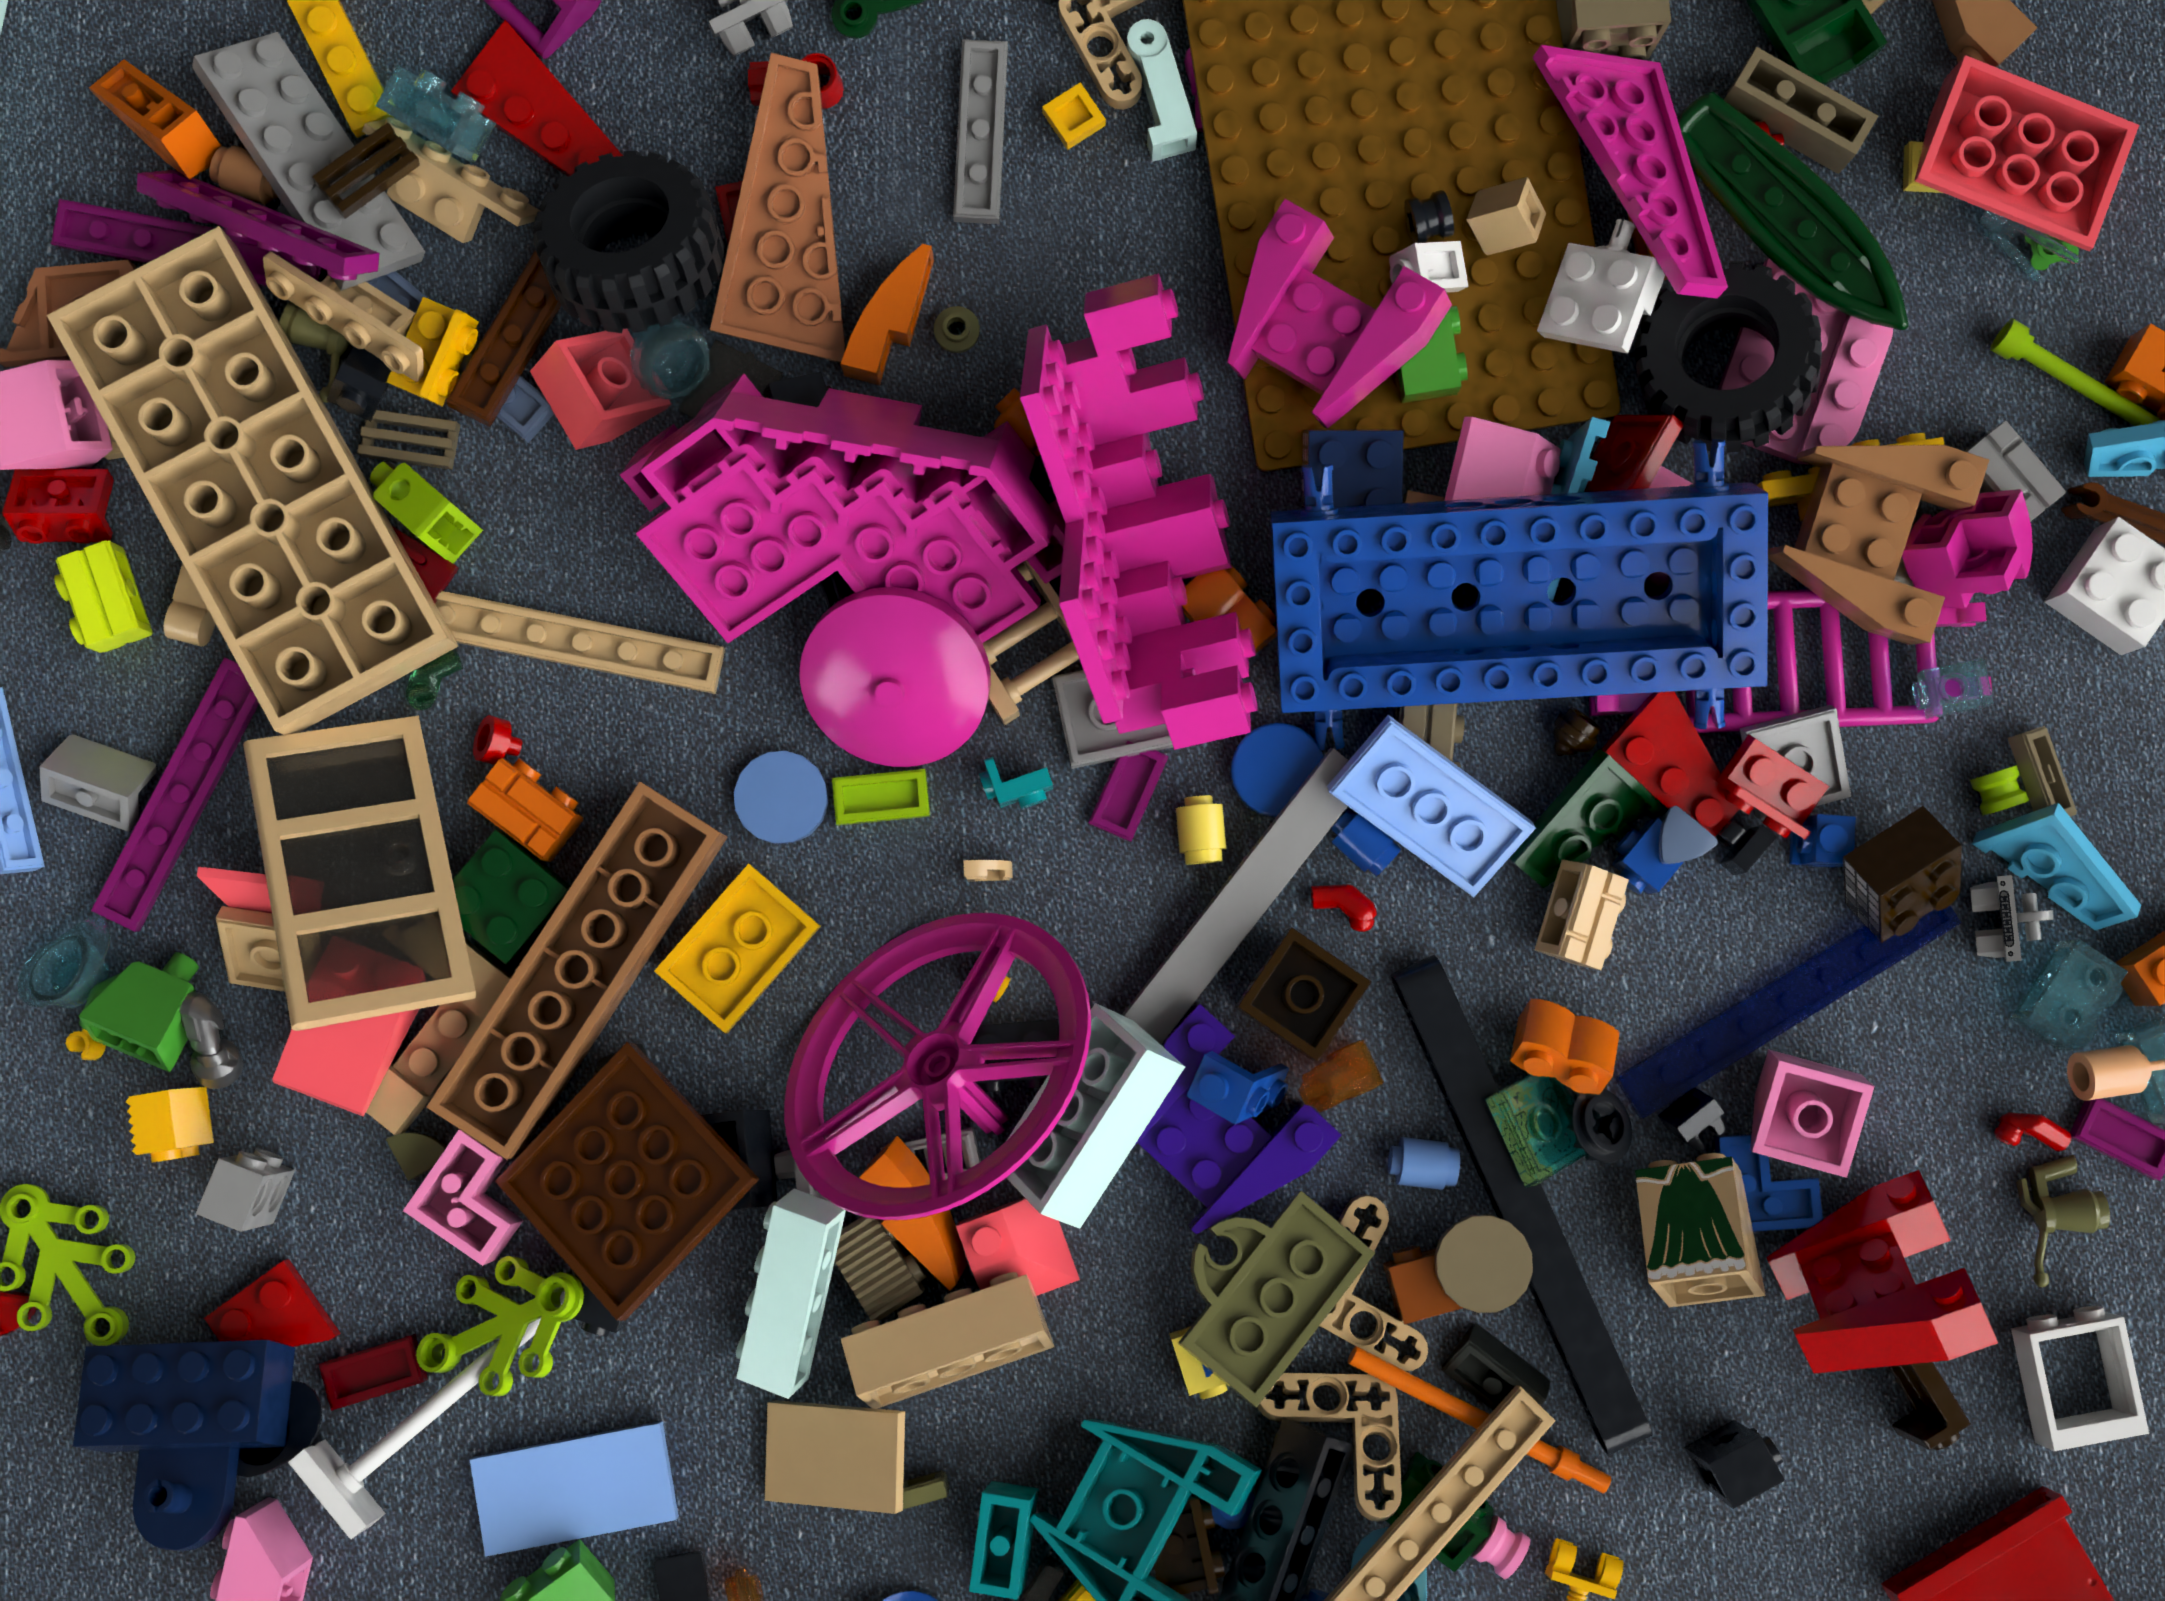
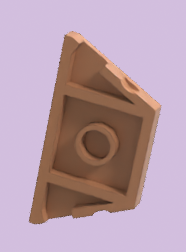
[0,260,137,367]

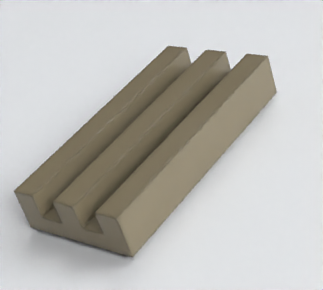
[357,410,460,470]
[2007,726,2077,817]

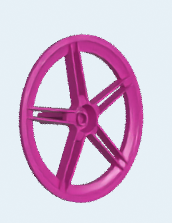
[784,913,1091,1220]

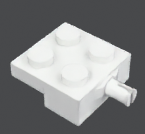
[1537,219,1665,354]

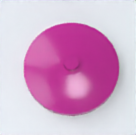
[799,587,991,767]

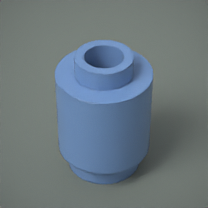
[1388,1137,1460,1190]

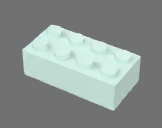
[1006,1003,1185,1229]

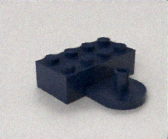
[73,1340,295,1551]

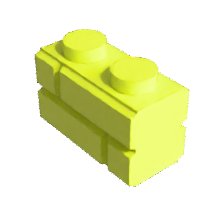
[54,541,153,653]

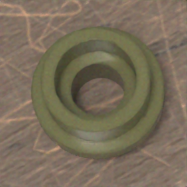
[934,306,980,353]

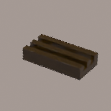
[312,123,420,219]

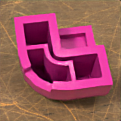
[1902,489,2033,609]

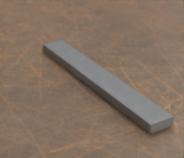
[1122,748,1349,1045]

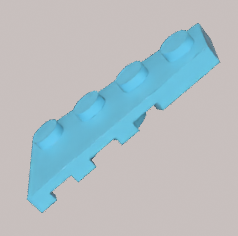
[2084,420,2165,477]

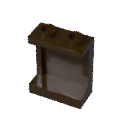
[1888,1362,1971,1450]

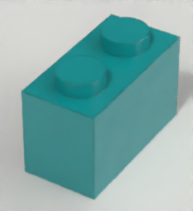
[969,1481,1039,1600]

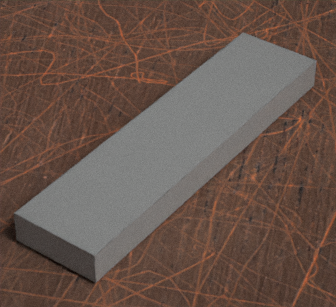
[953,39,1008,224]

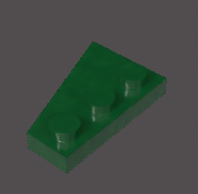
[1509,749,1665,888]

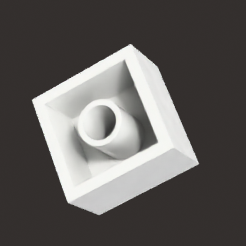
[2044,517,2165,655]

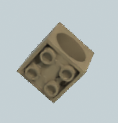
[1556,0,1671,60]

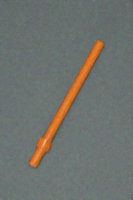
[1348,1346,1611,1494]

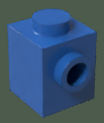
[1612,818,1683,894]

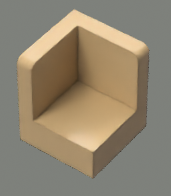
[1466,177,1546,255]

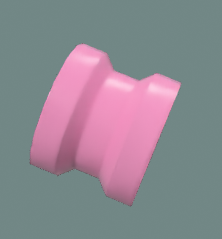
[1471,1515,1530,1579]

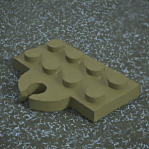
[1178,1191,1375,1408]

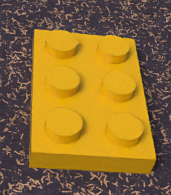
[654,863,821,1033]

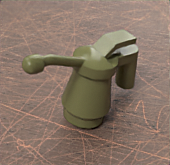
[279,302,352,403]
[2016,1155,2110,1287]

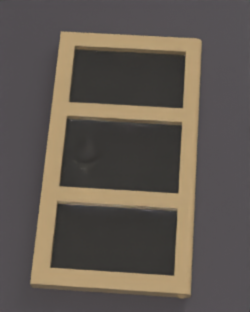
[243,715,476,1031]

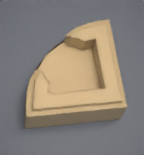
[963,860,1013,882]

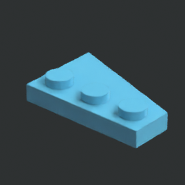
[1972,803,2141,931]

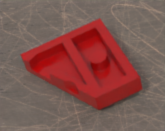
[204,1259,341,1347]

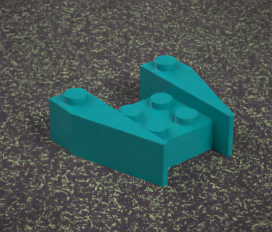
[1030,1419,1262,1601]

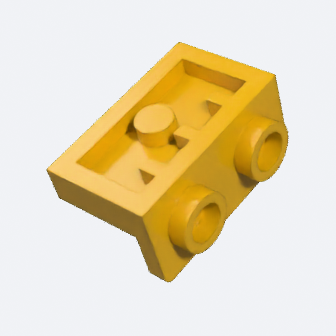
[386,297,479,407]

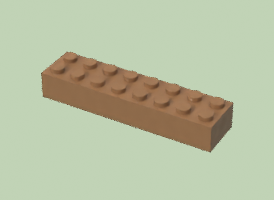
[426,782,728,1160]

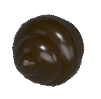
[1553,707,1601,756]

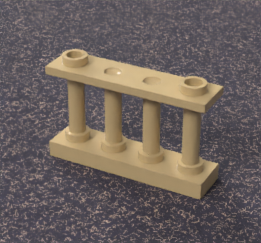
[982,560,1079,726]

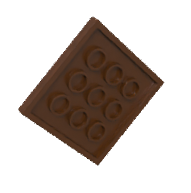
[495,1042,759,1321]

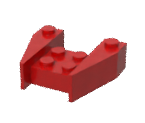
[1766,1170,1998,1374]

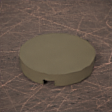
[1434,1214,1533,1313]

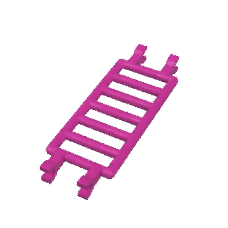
[1589,586,1992,733]

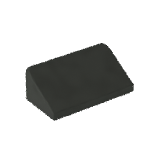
[1441,1324,1550,1410]

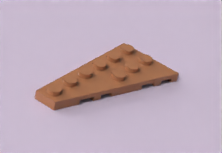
[710,53,845,363]

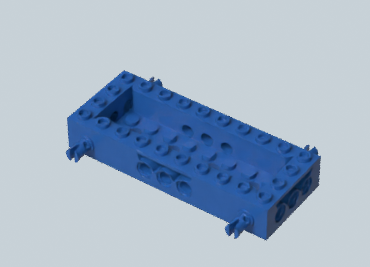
[1270,439,1768,750]

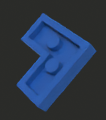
[1714,1134,1823,1232]

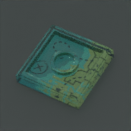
[1485,1074,1585,1188]

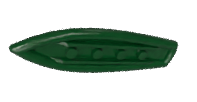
[1677,92,1909,330]

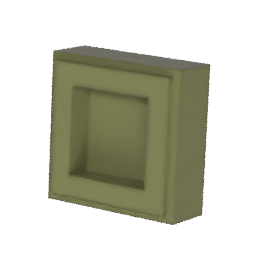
[903,1470,950,1509]

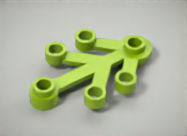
[0,1184,135,1346]
[416,1256,584,1396]

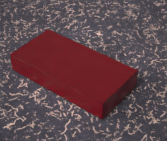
[318,1334,428,1411]

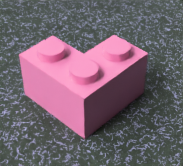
[403,1129,523,1266]

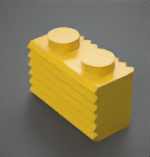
[126,1087,214,1163]

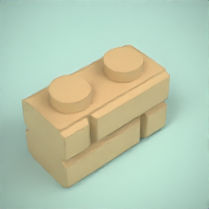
[1534,860,1629,970]

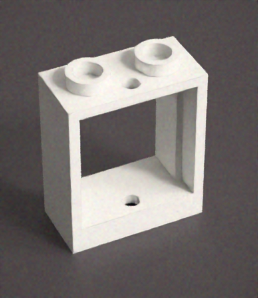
[2011,1306,2149,1451]

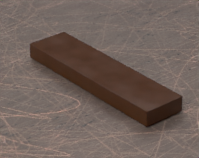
[446,250,562,427]

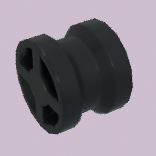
[1404,190,1454,243]

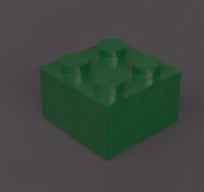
[453,830,571,966]

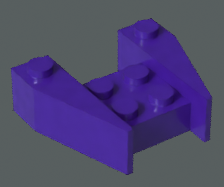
[1132,1004,1342,1234]

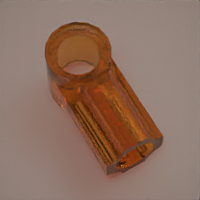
[1298,1039,1384,1112]

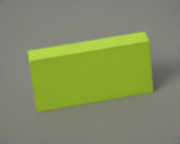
[832,769,931,826]

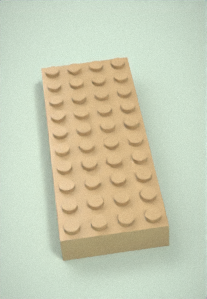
[46,226,458,735]

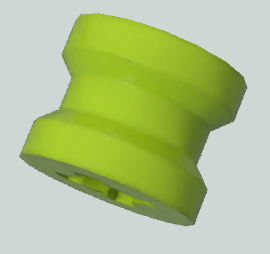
[1970,765,2029,816]

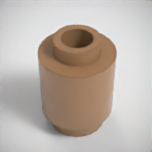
[209,145,279,205]

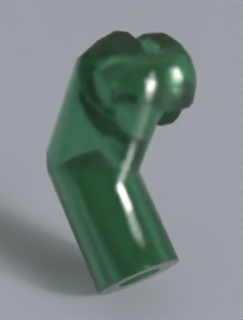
[406,649,464,711]

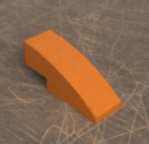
[840,244,934,385]
[859,1136,967,1291]

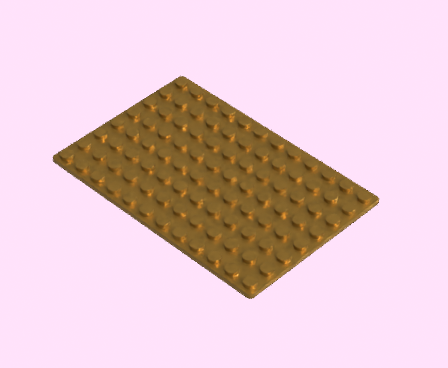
[1182,0,1621,472]

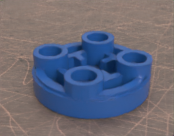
[1230,723,1323,818]

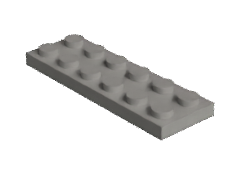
[192,32,425,291]

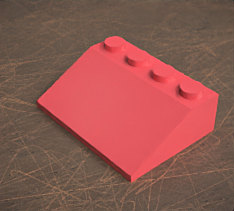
[1915,55,2139,251]

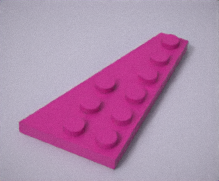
[1532,45,1728,299]

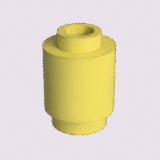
[1176,795,1227,865]

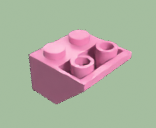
[0,360,113,470]
[210,1497,313,1601]

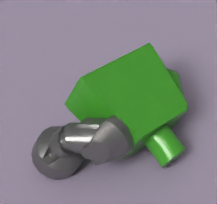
[66,952,244,1089]

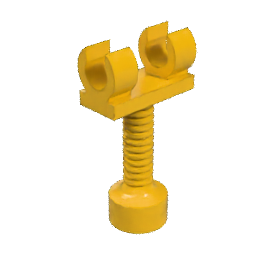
[1545,1538,1624,1601]

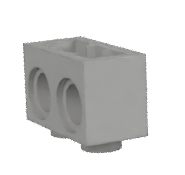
[196,1149,295,1232]

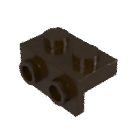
[1154,1493,1225,1595]

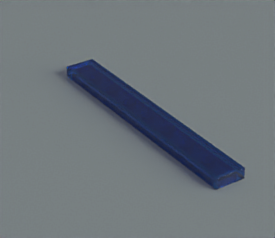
[1614,906,1961,1119]

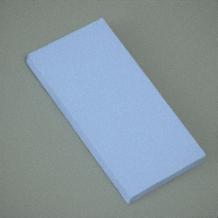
[1327,715,1536,897]
[470,1421,679,1557]

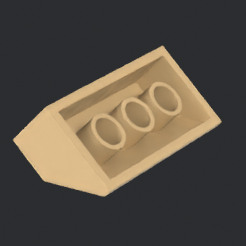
[841,1272,1055,1409]

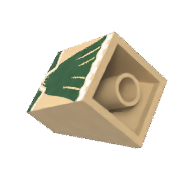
[1635,1153,1766,1308]

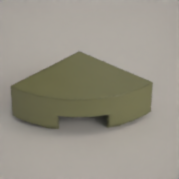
[386,1132,447,1181]

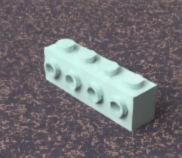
[736,1188,846,1399]

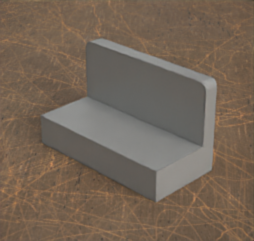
[39,734,156,832]

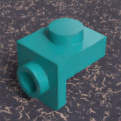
[979,757,1053,809]

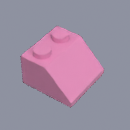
[1444,417,1561,501]
[1750,1049,1875,1178]

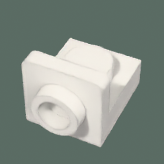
[1389,241,1469,293]

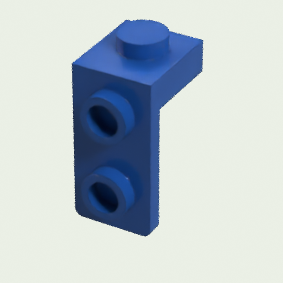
[1187,1051,1289,1124]

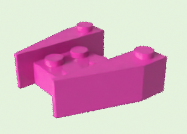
[1227,199,1452,429]

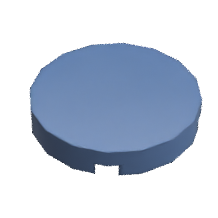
[734,751,829,845]

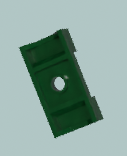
[1746,0,1887,85]

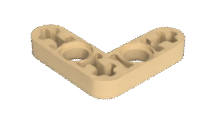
[1058,0,1146,110]
[1320,1194,1428,1371]
[1257,1373,1402,1522]

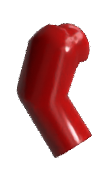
[1311,884,1377,932]
[1994,1112,2071,1152]

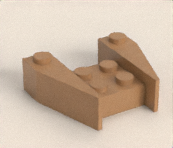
[1768,445,1990,645]

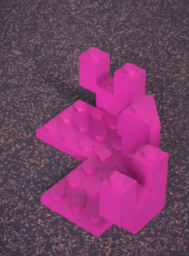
[1020,273,1258,750]
[620,373,1065,643]

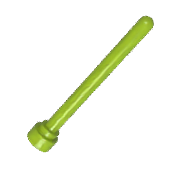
[1990,318,2161,426]

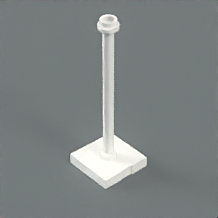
[288,1291,565,1540]

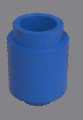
[1330,808,1401,877]

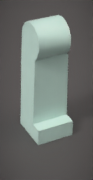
[1127,19,1197,162]

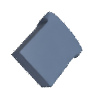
[1659,806,1718,864]

